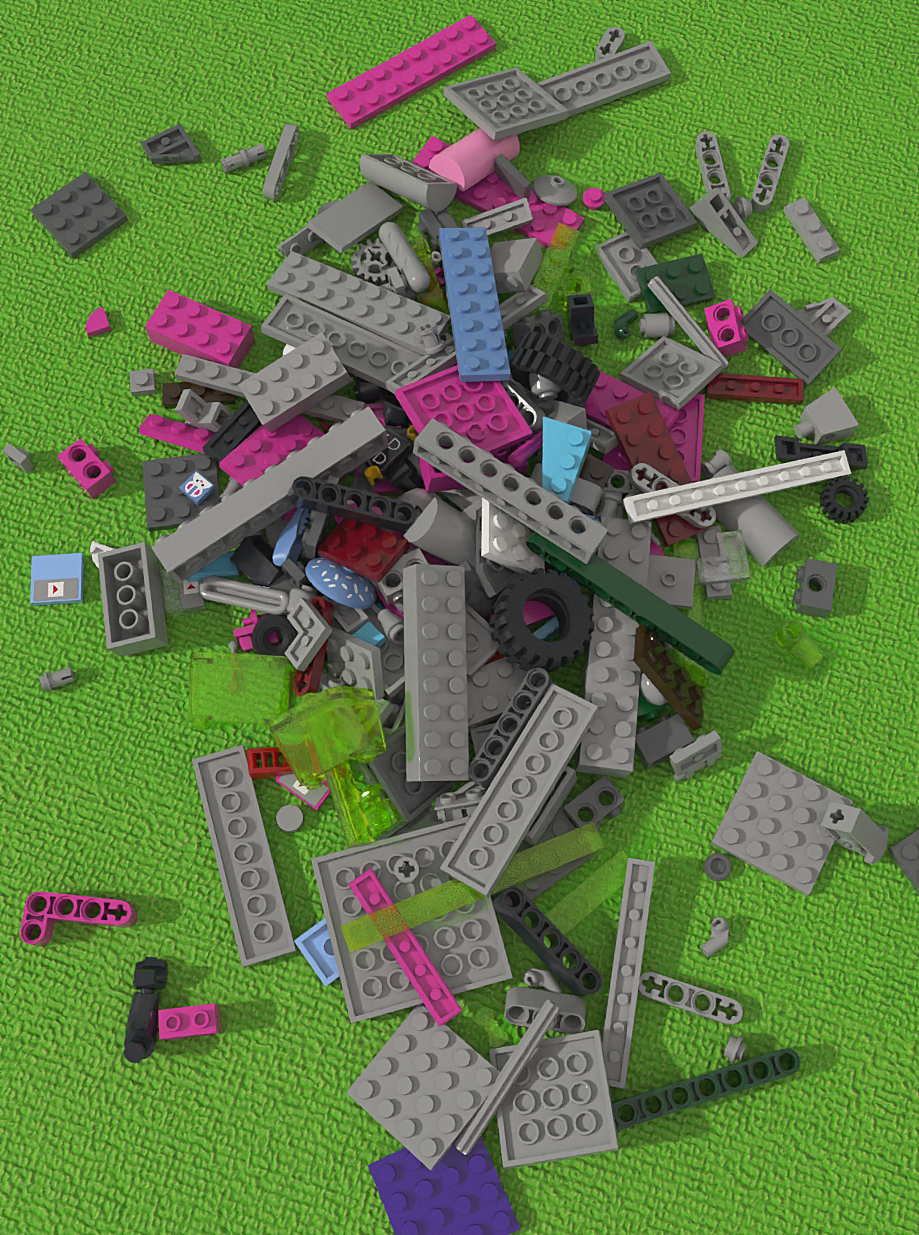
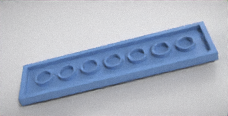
[439,227,511,382]

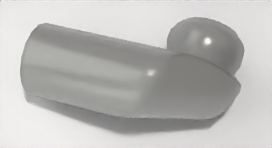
[700,917,729,957]
[524,968,563,993]

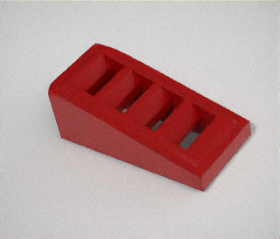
[247,746,304,780]

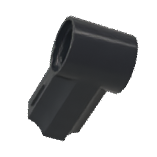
[385,457,435,493]

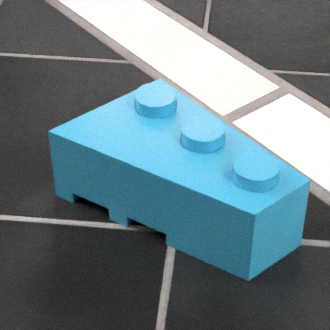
[542,416,592,504]

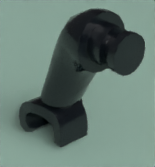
[124,957,168,1063]

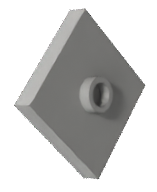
[647,555,696,610]

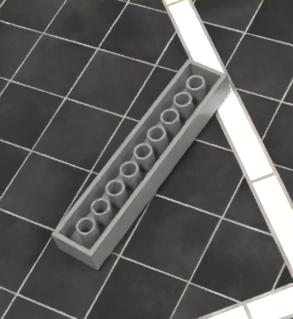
[151,406,389,584]
[575,516,652,778]

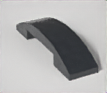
[774,435,868,471]

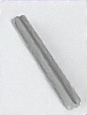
[648,276,729,372]

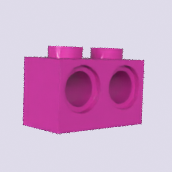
[705,299,749,357]
[57,438,116,499]
[158,1003,222,1040]

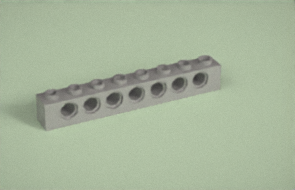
[413,418,608,564]

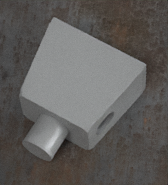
[794,387,859,445]

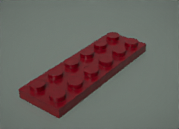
[605,392,712,547]

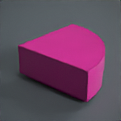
[86,307,111,337]

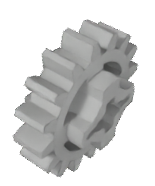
[351,238,400,286]

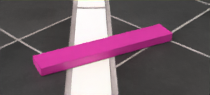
[348,868,463,1027]

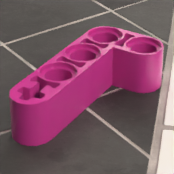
[20,891,137,947]

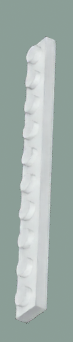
[623,450,851,524]

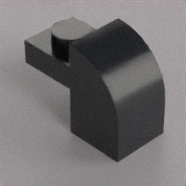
[567,294,598,346]

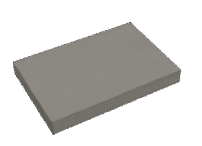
[594,231,658,303]

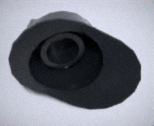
[380,394,412,427]

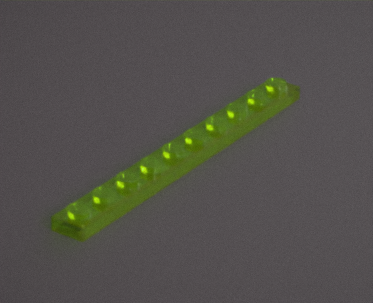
[340,822,605,954]

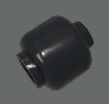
[353,376,389,404]

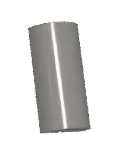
[360,154,458,212]
[711,464,800,567]
[404,497,476,568]

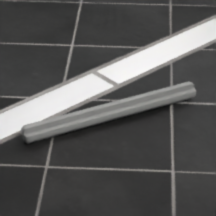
[455,1000,560,1155]

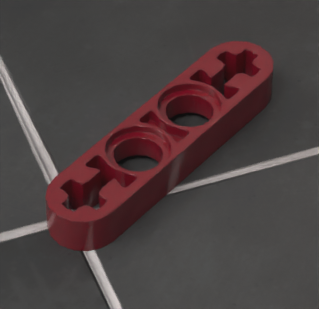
[293,597,334,699]

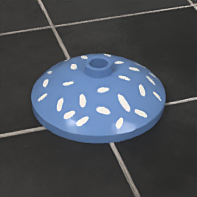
[305,557,377,609]

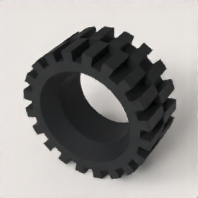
[509,332,600,408]

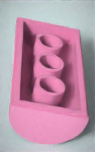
[429,128,520,191]

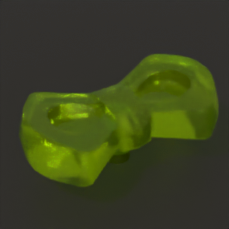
[473,1007,508,1048]

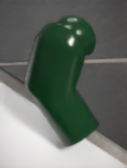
[614,309,638,340]

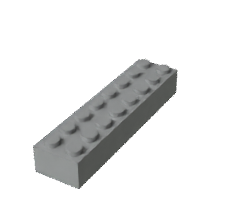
[403,564,469,782]

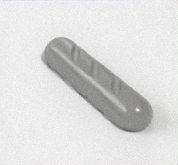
[379,222,430,292]
[199,576,290,615]

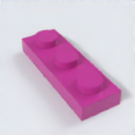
[139,414,216,454]

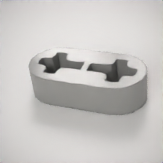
[595,27,625,61]

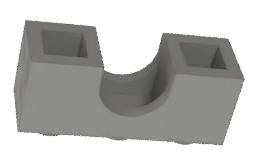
[514,392,587,430]

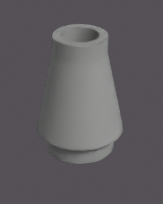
[378,609,404,644]

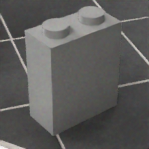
[490,238,544,294]

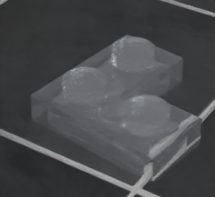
[695,530,751,586]

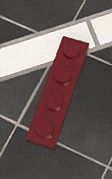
[706,373,803,405]

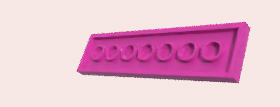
[327,14,496,129]
[411,136,585,256]

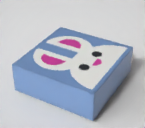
[179,471,216,506]

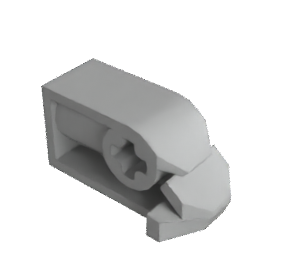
[820,802,889,865]

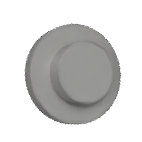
[732,197,752,221]
[724,1035,747,1063]

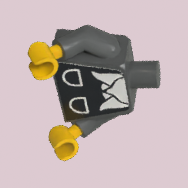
[356,425,419,485]

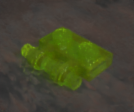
[339,782,402,847]

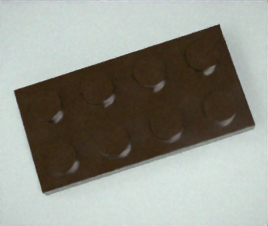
[634,624,704,731]

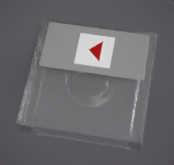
[159,567,208,617]

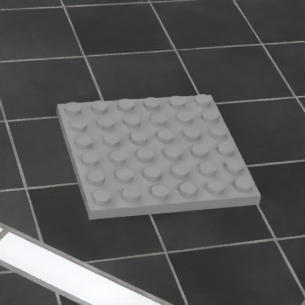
[311,816,513,1023]

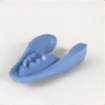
[272,507,312,566]

